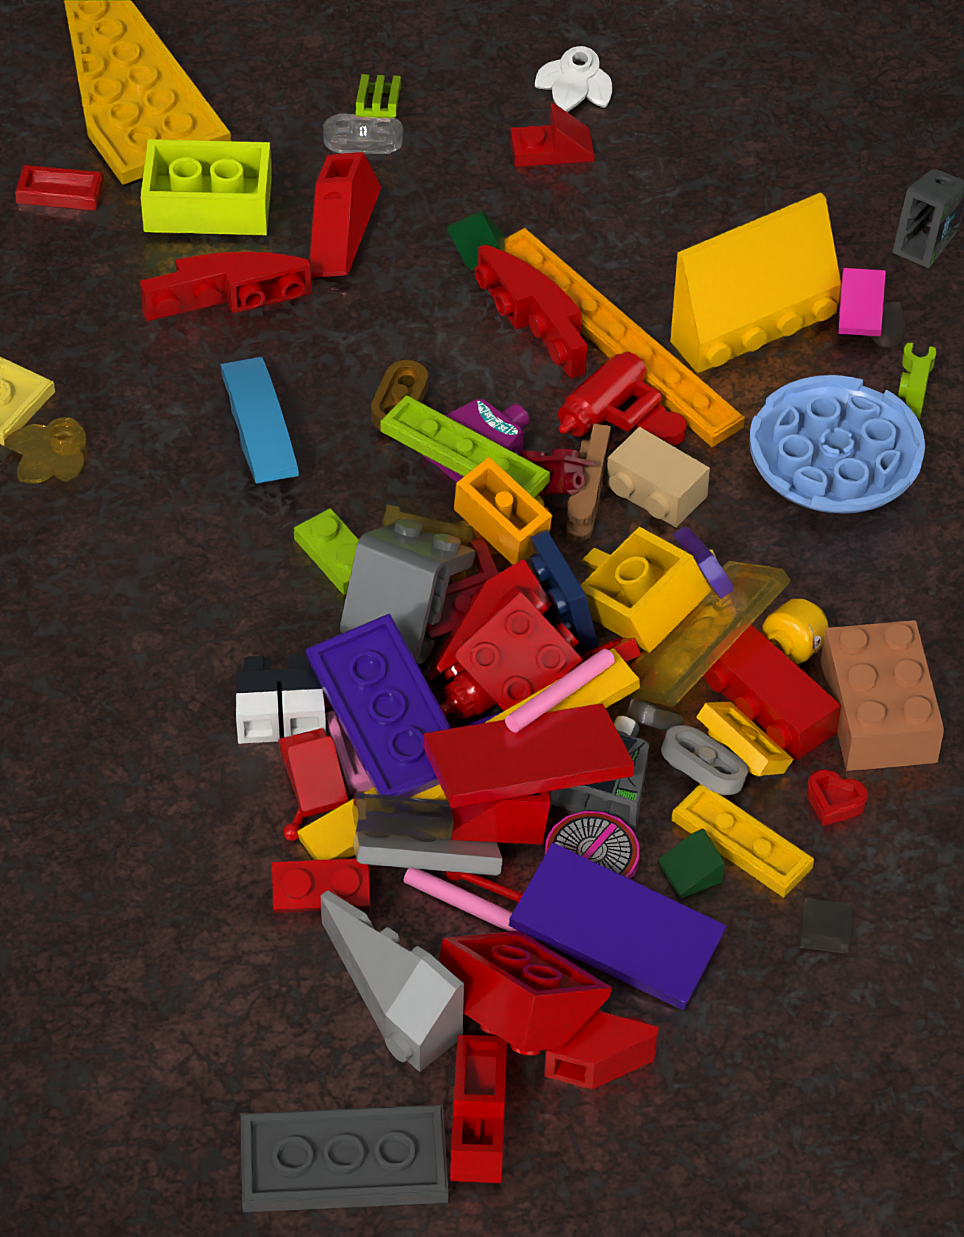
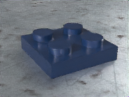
[529,530,598,653]

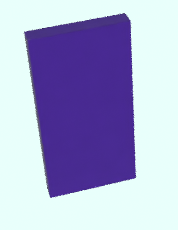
[305,613,451,809]
[508,842,726,1011]

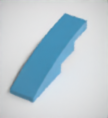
[221,357,299,483]

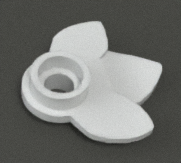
[535,46,612,112]

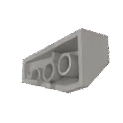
[321,890,464,1072]

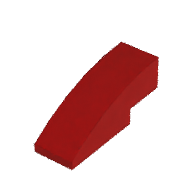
[450,1035,507,1183]

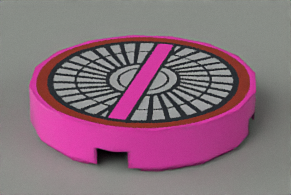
[545,811,639,879]

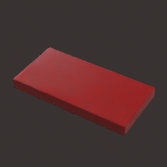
[423,703,634,808]

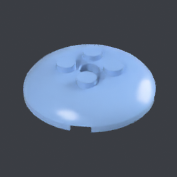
[749,375,925,514]

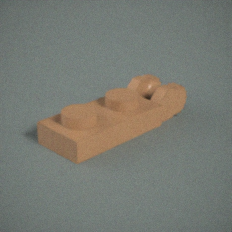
[566,424,611,543]

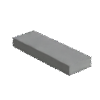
[353,830,503,875]

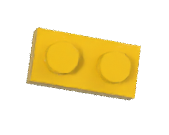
[696,702,793,776]

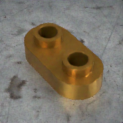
[371,360,428,430]

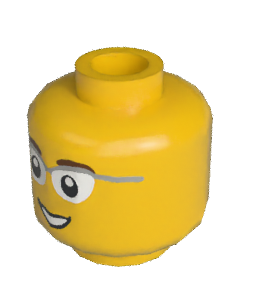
[762,598,829,665]

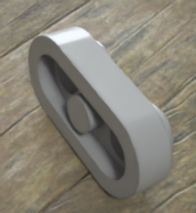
[661,725,748,796]

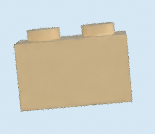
[606,427,710,527]

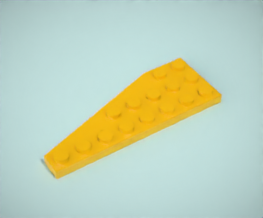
[64,0,231,185]

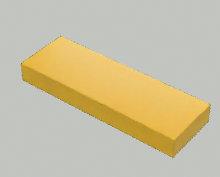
[672,784,814,898]

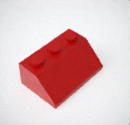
[439,931,612,1056]

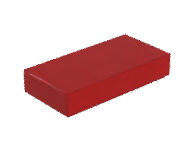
[15,165,104,211]

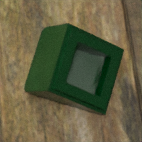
[448,210,505,271]
[658,829,724,899]

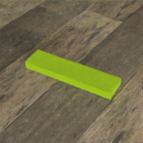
[381,395,550,498]

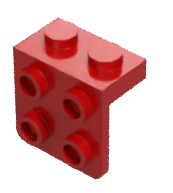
[455,586,583,711]

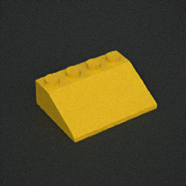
[670,192,841,374]

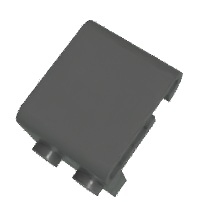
[340,519,476,664]

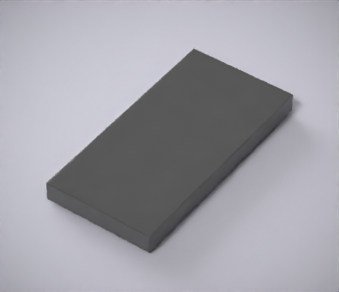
[241,1104,448,1213]

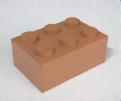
[821,620,944,771]

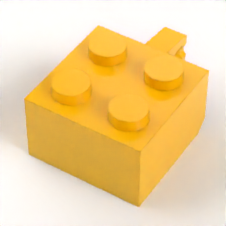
[580,527,711,653]

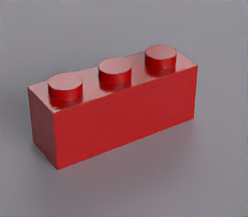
[703,621,841,761]

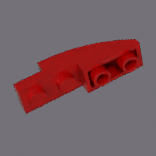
[474,244,587,379]
[140,251,311,321]

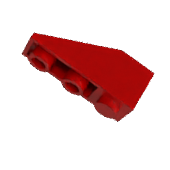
[310,152,381,278]
[427,559,552,681]

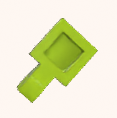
[898,342,936,419]

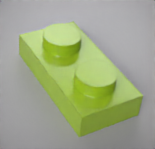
[294,508,359,595]

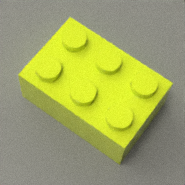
[141,139,272,235]

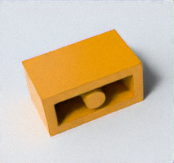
[454,457,552,565]

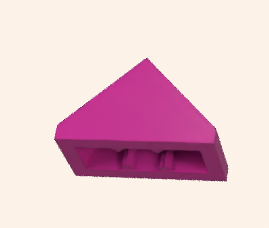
[838,268,886,336]

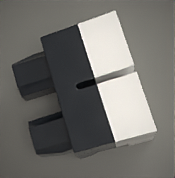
[236,653,326,744]

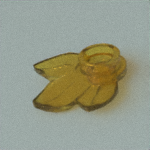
[4,417,87,483]

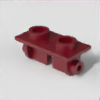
[521,449,596,496]

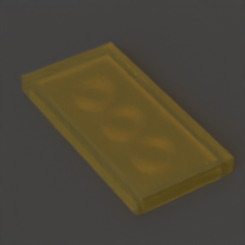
[626,561,791,706]

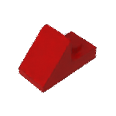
[510,103,594,167]
[278,728,348,818]

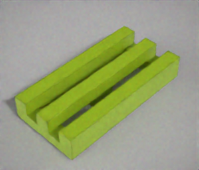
[356,74,401,118]

